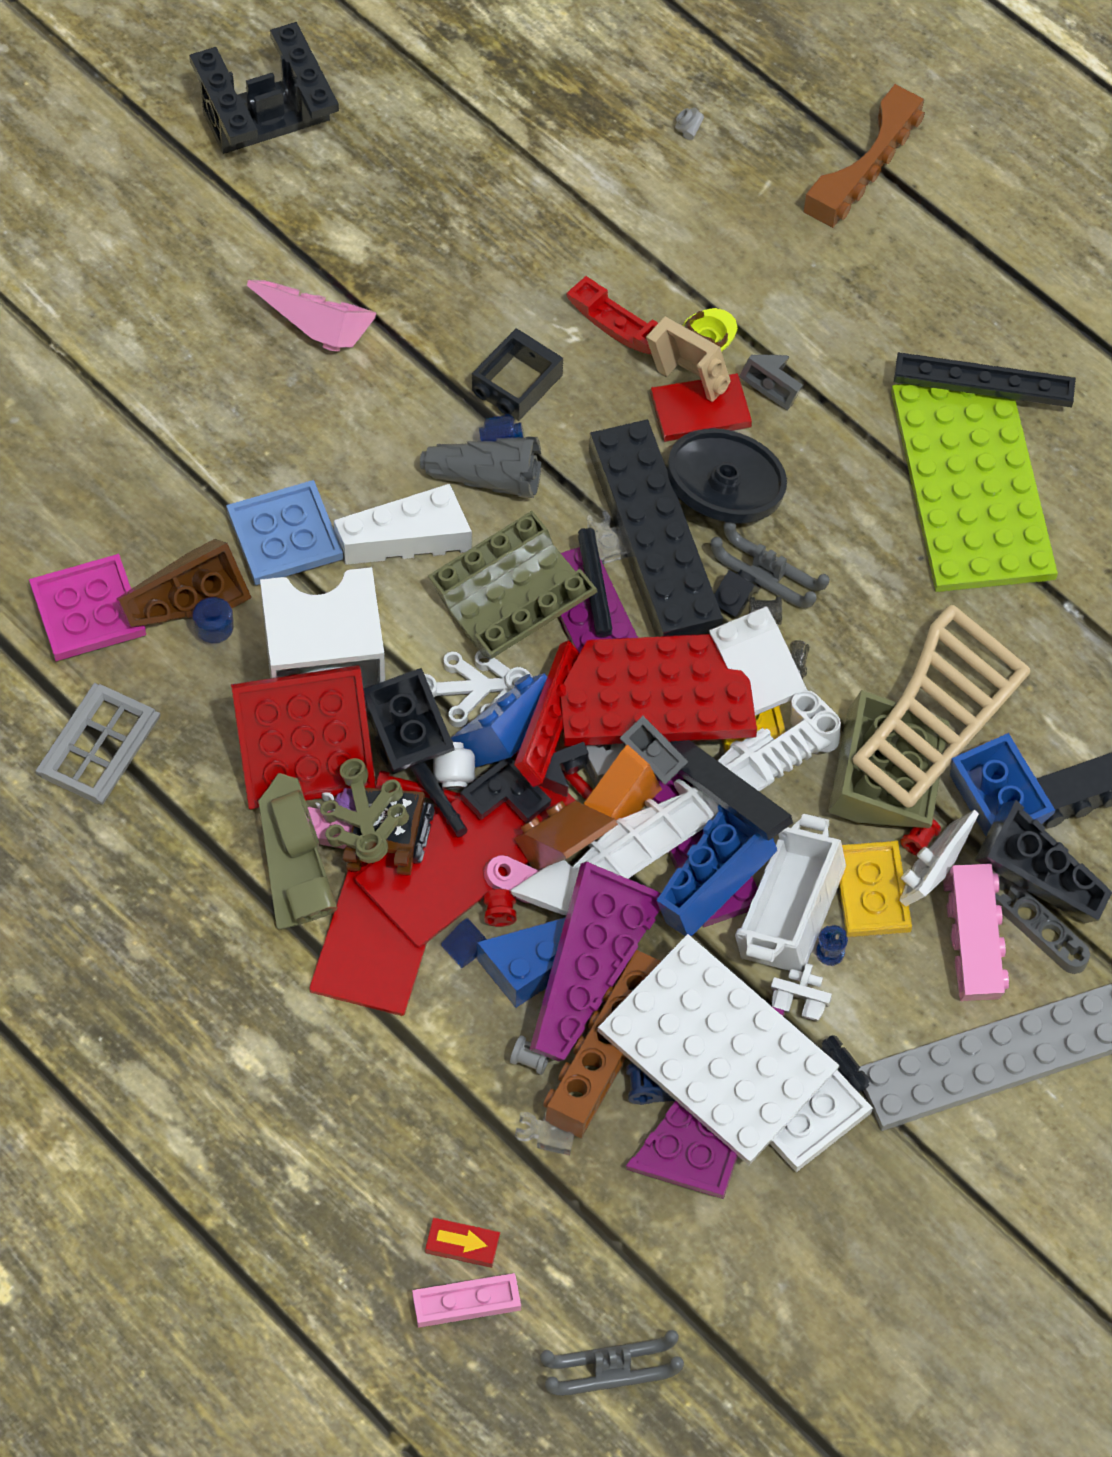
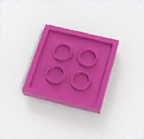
[29,554,146,661]

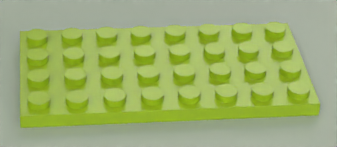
[891,384,1058,592]

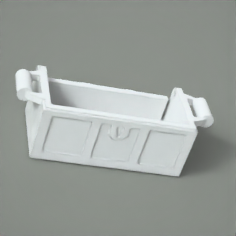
[735,814,846,972]

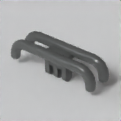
[710,522,830,608]
[540,1330,684,1396]

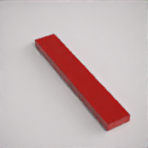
[514,640,580,787]

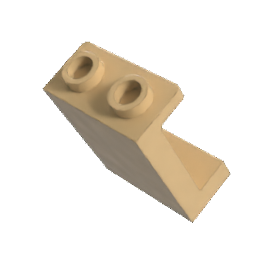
[646,316,731,402]

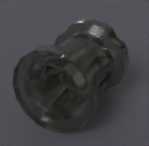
[749,597,782,625]

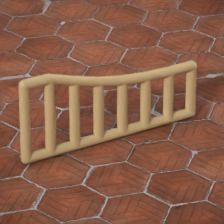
[853,605,1030,808]

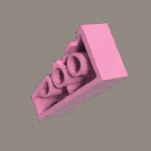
[943,864,1009,1001]

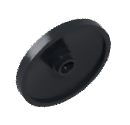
[666,428,787,523]

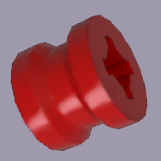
[484,889,517,927]

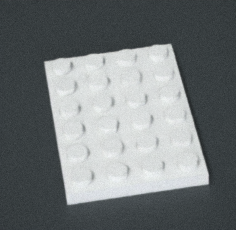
[598,934,839,1165]

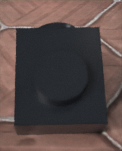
[714,569,761,618]

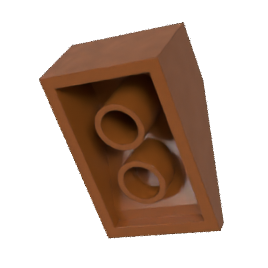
[514,801,618,870]

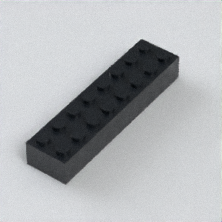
[589,419,723,637]

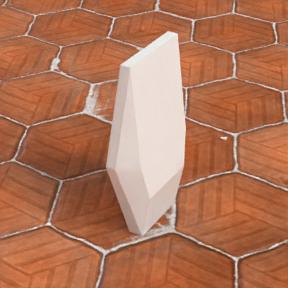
[899,810,979,906]

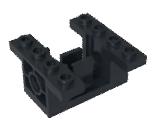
[189,22,339,154]

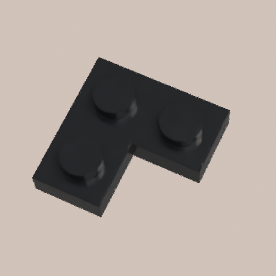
[460,757,552,823]

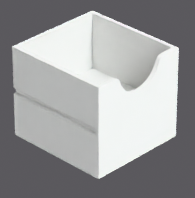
[260,567,385,716]

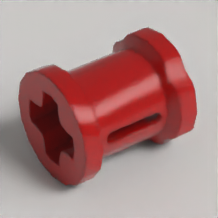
[900,819,941,856]

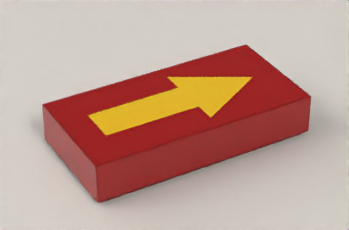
[425,1217,500,1268]

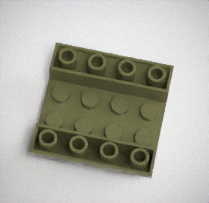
[428,511,598,659]

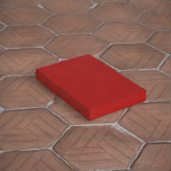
[650,373,752,442]

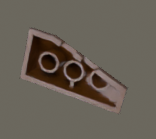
[116,539,252,627]

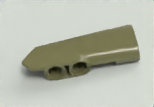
[259,773,337,930]

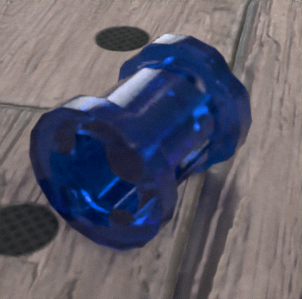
[816,925,848,966]

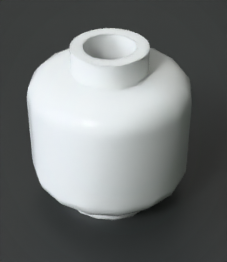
[433,742,475,790]

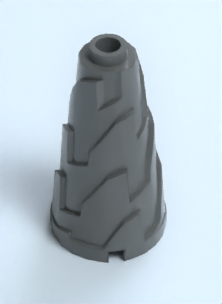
[420,436,541,498]

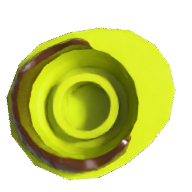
[682,308,738,351]

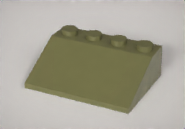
[828,690,949,828]

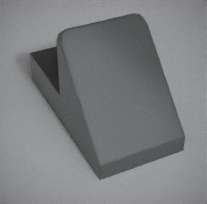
[739,355,803,411]
[620,716,688,785]

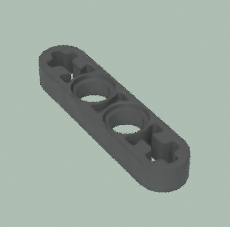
[995,876,1090,974]

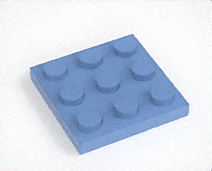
[226,480,343,585]

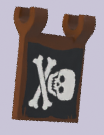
[343,788,425,875]

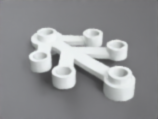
[424,651,533,728]

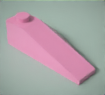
[247,280,376,351]

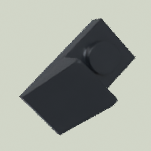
[538,742,589,797]

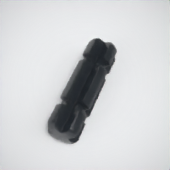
[413,802,435,864]
[822,1035,870,1093]

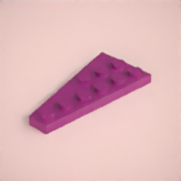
[529,862,661,1061]
[626,1006,785,1199]

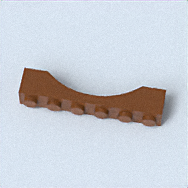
[804,84,925,228]

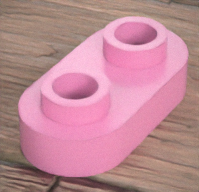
[484,855,539,903]

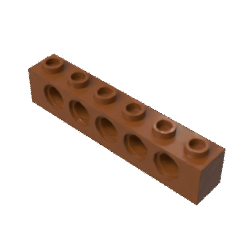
[543,950,661,1139]

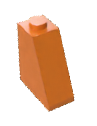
[584,745,662,837]

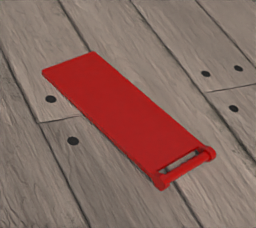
[355,750,593,948]
[309,770,460,1016]

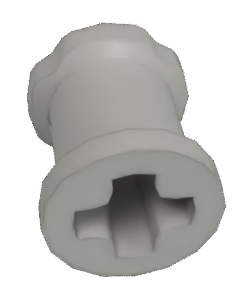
[510,1035,549,1075]

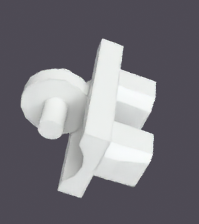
[771,963,832,1022]

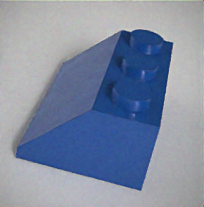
[950,733,1055,836]

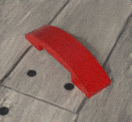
[566,276,658,355]

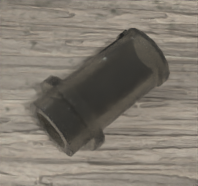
[789,640,810,679]

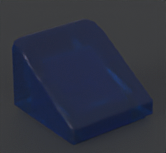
[441,918,487,968]

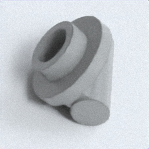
[675,108,704,140]

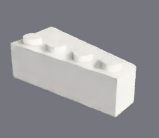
[334,484,472,565]

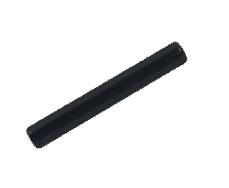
[578,527,613,637]

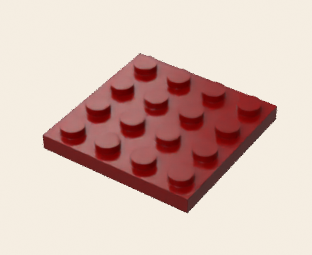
[231,665,376,809]

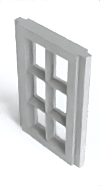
[36,683,161,805]

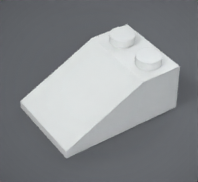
[709,606,807,715]

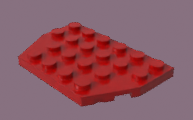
[561,634,757,746]

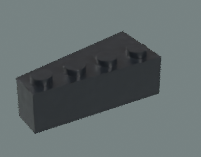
[975,800,1112,923]

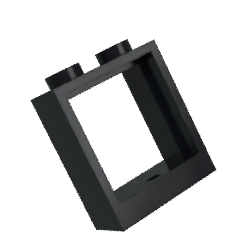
[472,328,563,421]

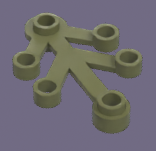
[320,758,409,863]

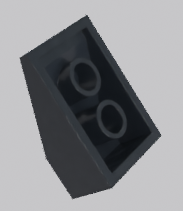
[363,668,455,772]

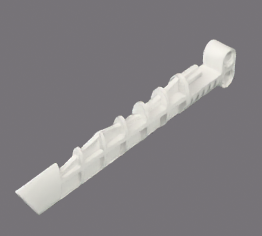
[511,690,841,915]

